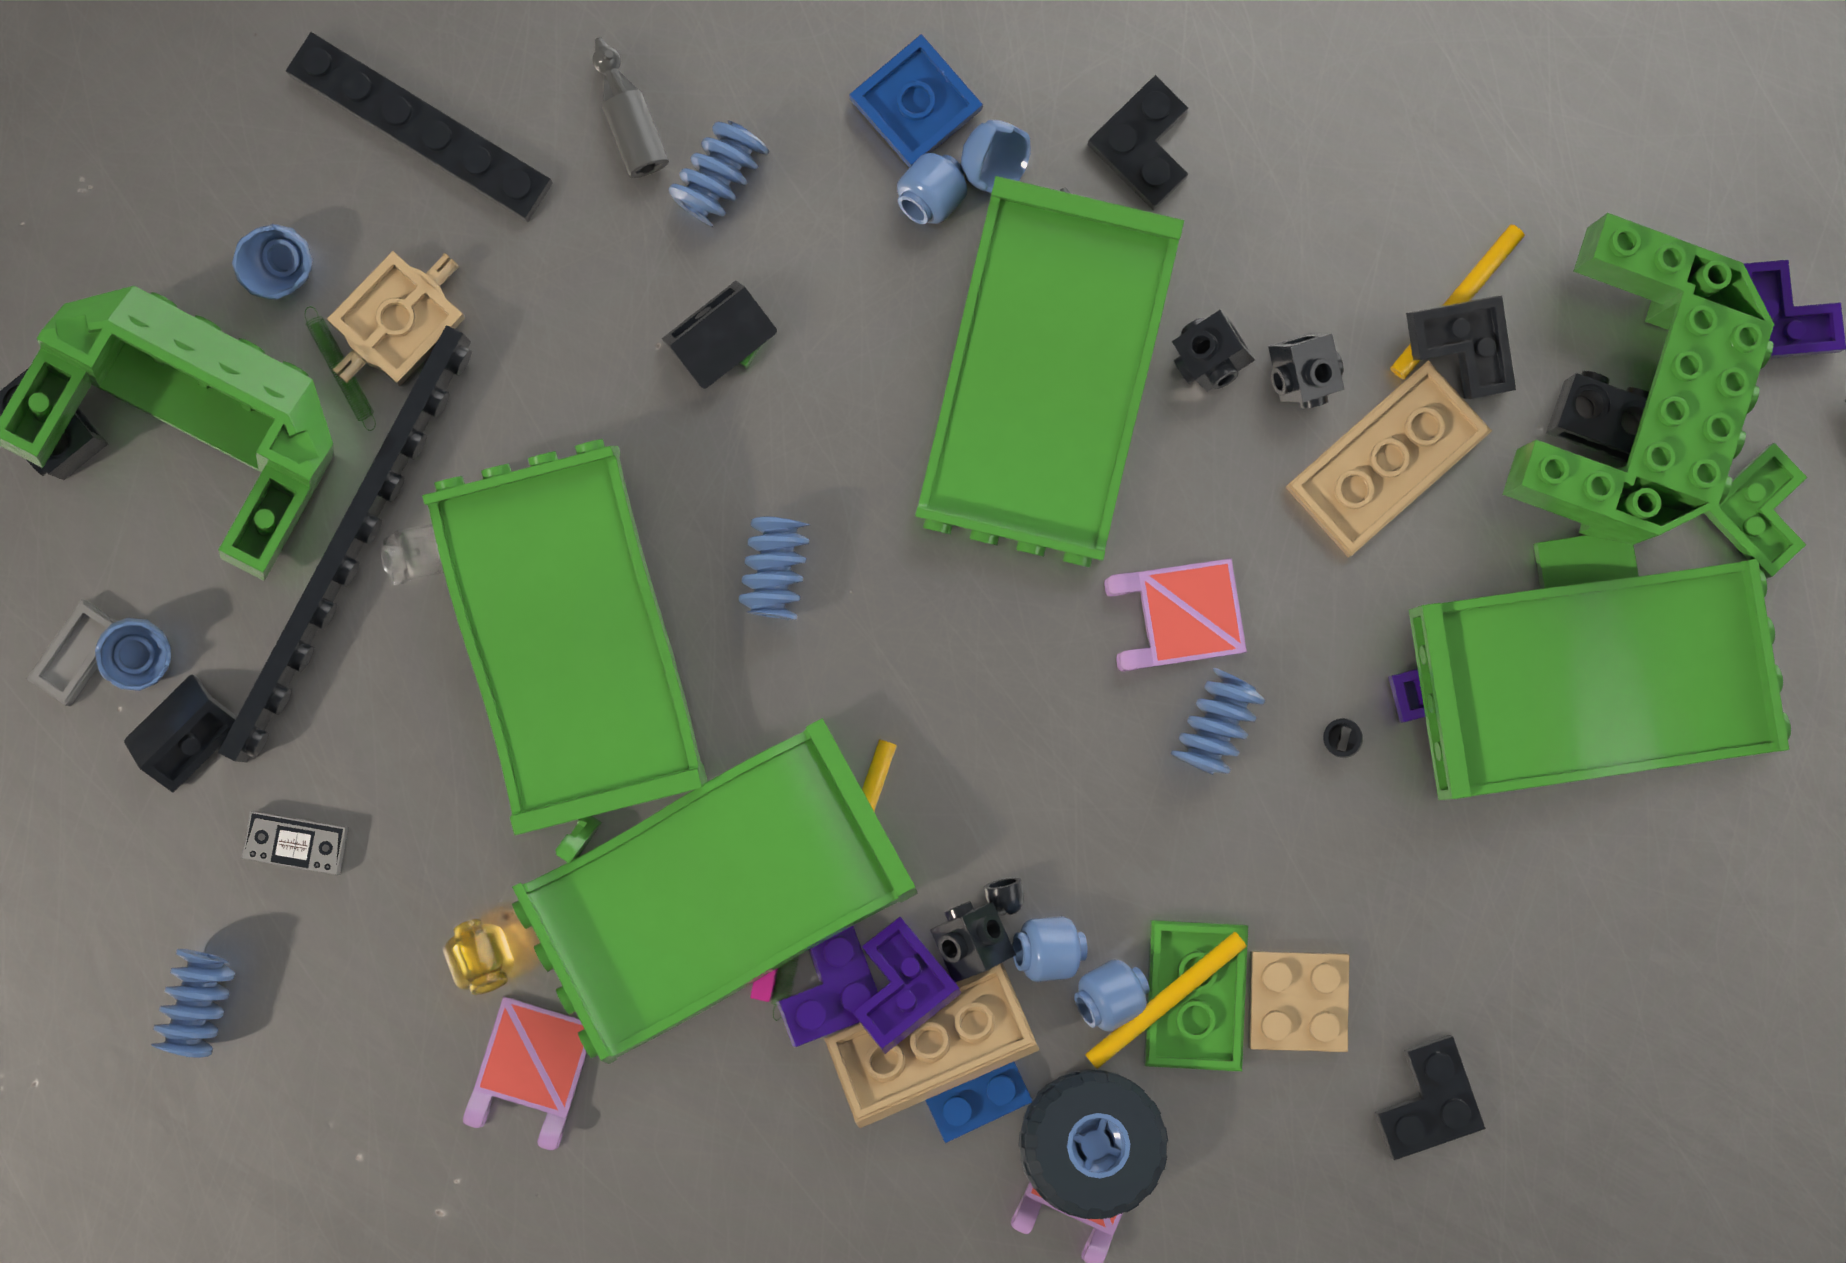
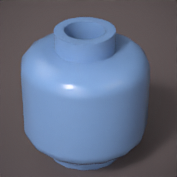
[897,153,967,224]
[1012,916,1088,982]
[1074,959,1150,1032]

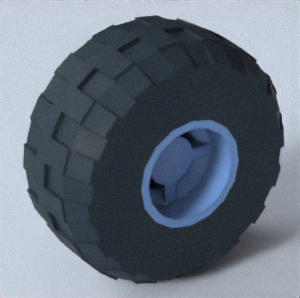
[1018,1069,1168,1219]

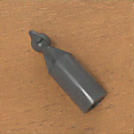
[592,37,669,178]

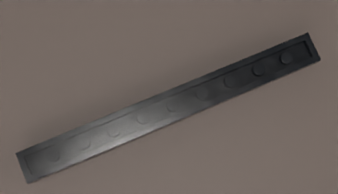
[218,325,472,763]

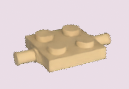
[327,251,465,387]

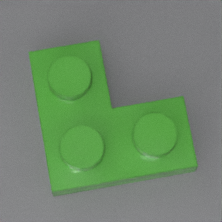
[1704,443,1808,579]

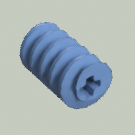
[668,120,770,227]
[739,516,810,620]
[1171,668,1266,775]
[151,949,235,1058]

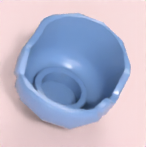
[960,120,1031,193]
[232,224,313,299]
[95,617,171,691]

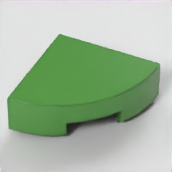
[555,816,602,864]

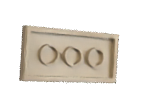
[1285,360,1492,558]
[824,963,1039,1128]

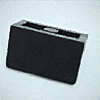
[661,281,777,389]
[124,674,237,793]

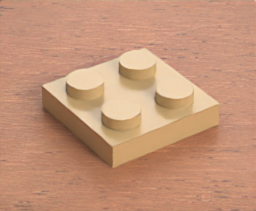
[1248,951,1349,1052]

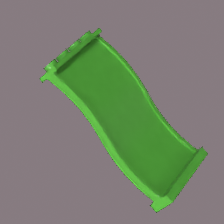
[915,176,1185,568]
[422,439,708,836]
[1409,559,1791,800]
[512,718,918,1064]

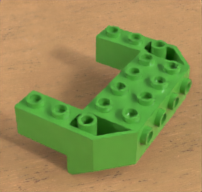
[1502,213,1774,545]
[0,286,333,581]

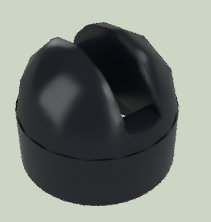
[1323,718,1363,758]
[984,878,1024,916]

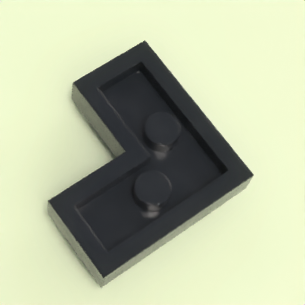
[1087,75,1189,210]
[1406,296,1516,399]
[1375,1035,1486,1161]

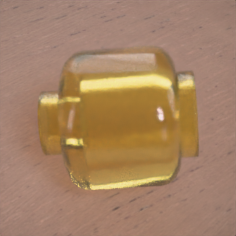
[443,919,514,995]

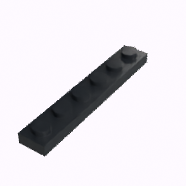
[286,32,553,222]

